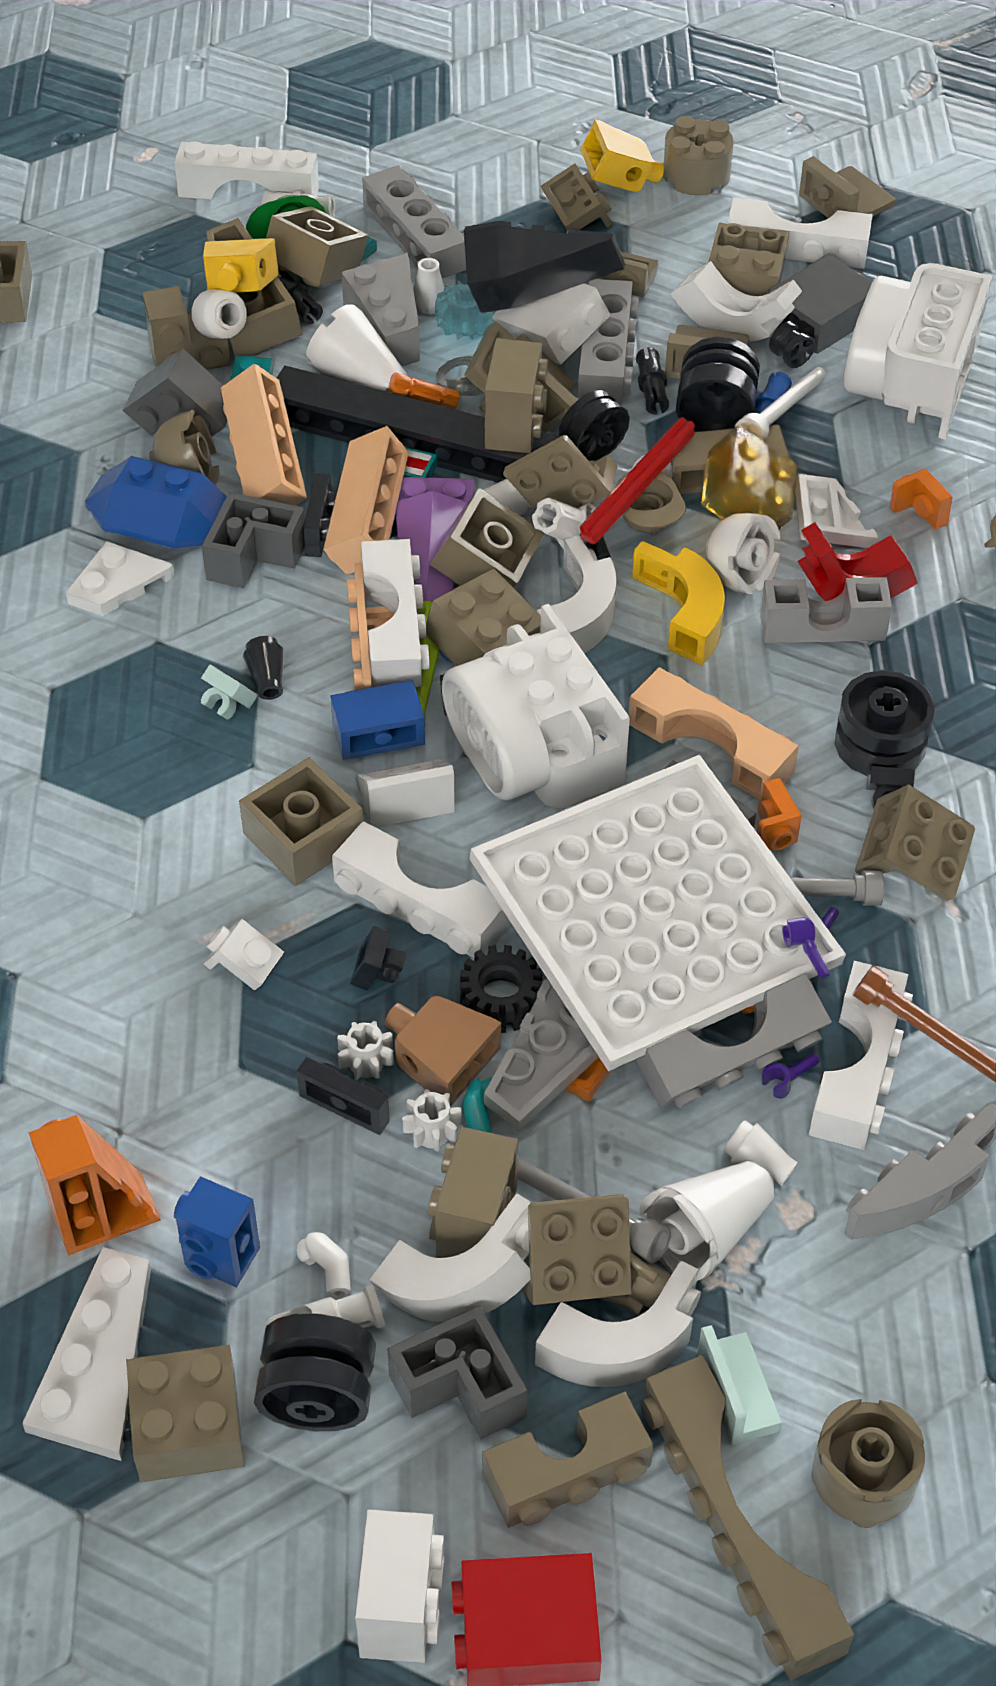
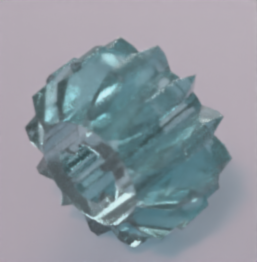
[435,281,495,340]

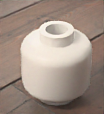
[191,289,247,339]

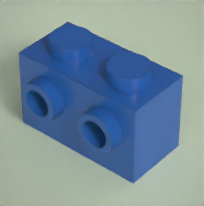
[330,680,425,760]
[174,1176,260,1288]

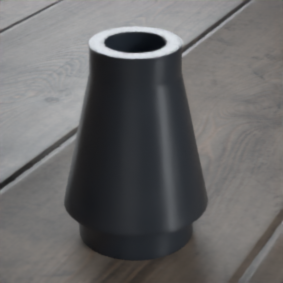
[243,636,284,700]

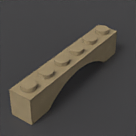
[641,1355,855,1681]

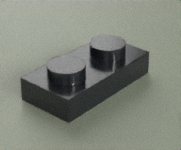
[303,473,337,557]
[297,1057,390,1135]

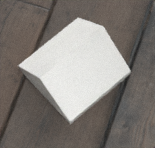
[356,759,455,827]

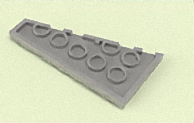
[484,977,599,1131]

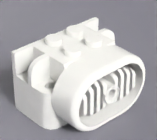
[843,263,992,440]
[442,603,630,808]

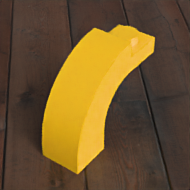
[632,541,725,666]

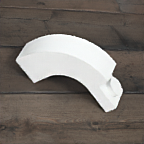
[670,261,802,342]
[536,535,617,654]
[369,1193,532,1322]
[535,1260,701,1387]

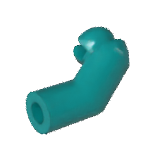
[462,1078,492,1133]

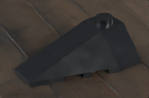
[464,221,626,313]

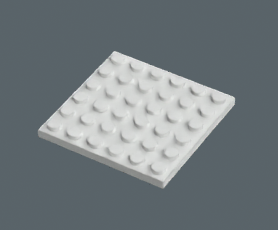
[469,755,846,1071]

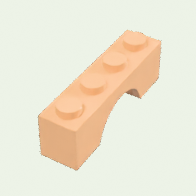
[628,667,799,801]

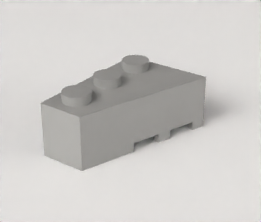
[341,252,420,366]

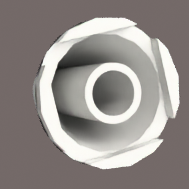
[306,305,408,396]
[640,1161,774,1281]

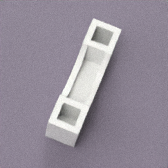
[174,141,319,200]
[727,198,873,269]
[361,539,429,687]
[332,821,510,958]
[809,961,913,1150]

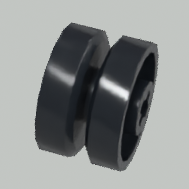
[834,670,935,776]
[254,1313,376,1431]

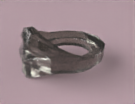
[435,356,485,396]

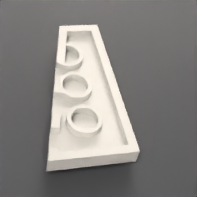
[22,1247,151,1461]

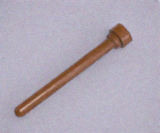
[852,965,996,1083]

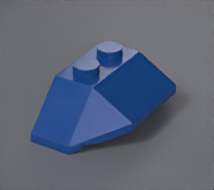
[85,456,227,549]

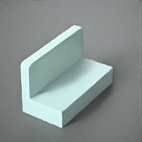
[697,1325,782,1445]

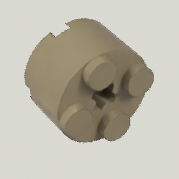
[663,116,734,195]
[811,1399,925,1528]

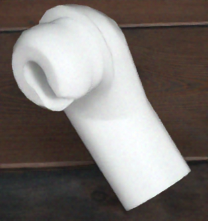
[296,1232,351,1300]

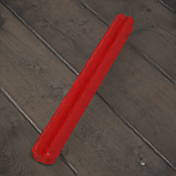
[579,418,695,544]

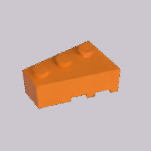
[28,1115,161,1256]

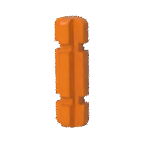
[388,372,460,409]

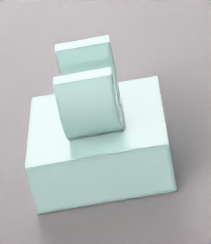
[201,665,258,720]

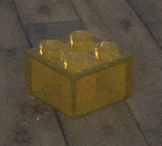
[701,425,798,530]

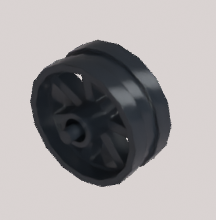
[558,390,630,462]

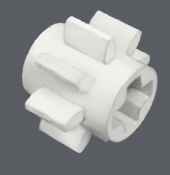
[337,1021,394,1080]
[402,1089,462,1151]

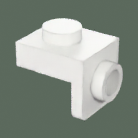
[203,919,284,990]

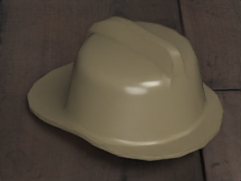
[615,472,686,535]

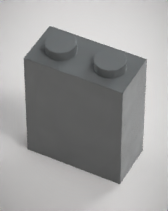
[768,254,872,354]

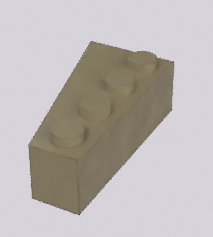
[206,218,303,358]

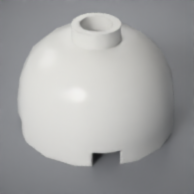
[706,513,780,594]

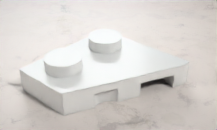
[794,474,878,548]
[66,541,175,616]

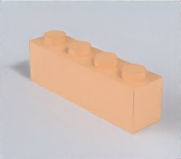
[221,364,307,506]
[323,426,409,575]

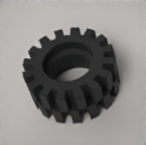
[460,945,543,1033]

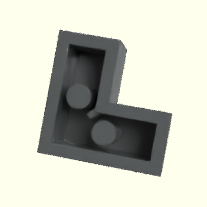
[122,348,228,436]
[202,492,305,588]
[387,1306,528,1439]

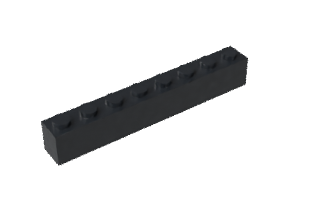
[276,365,559,483]

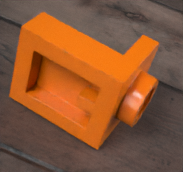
[889,468,953,530]
[757,777,802,851]

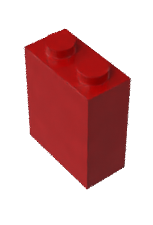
[451,1553,602,1686]

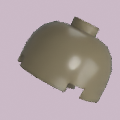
[149,410,219,484]

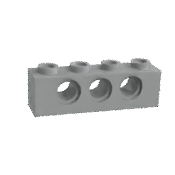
[362,165,466,279]
[578,279,639,405]

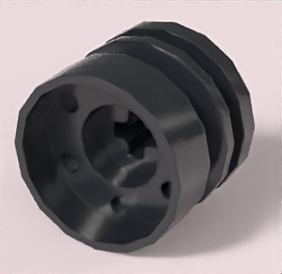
[676,336,760,432]

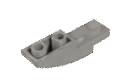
[845,1103,996,1240]

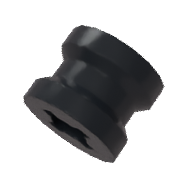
[769,321,816,368]

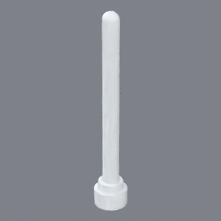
[734,367,826,448]

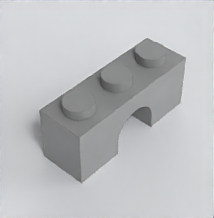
[760,577,892,643]

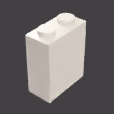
[492,283,611,365]

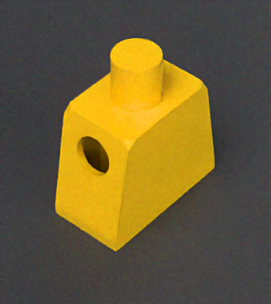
[580,119,664,192]
[203,238,279,292]

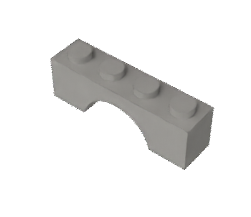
[635,973,832,1109]

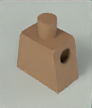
[384,996,501,1107]

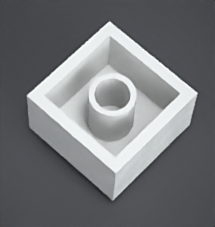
[355,1510,445,1663]

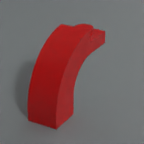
[797,522,918,601]

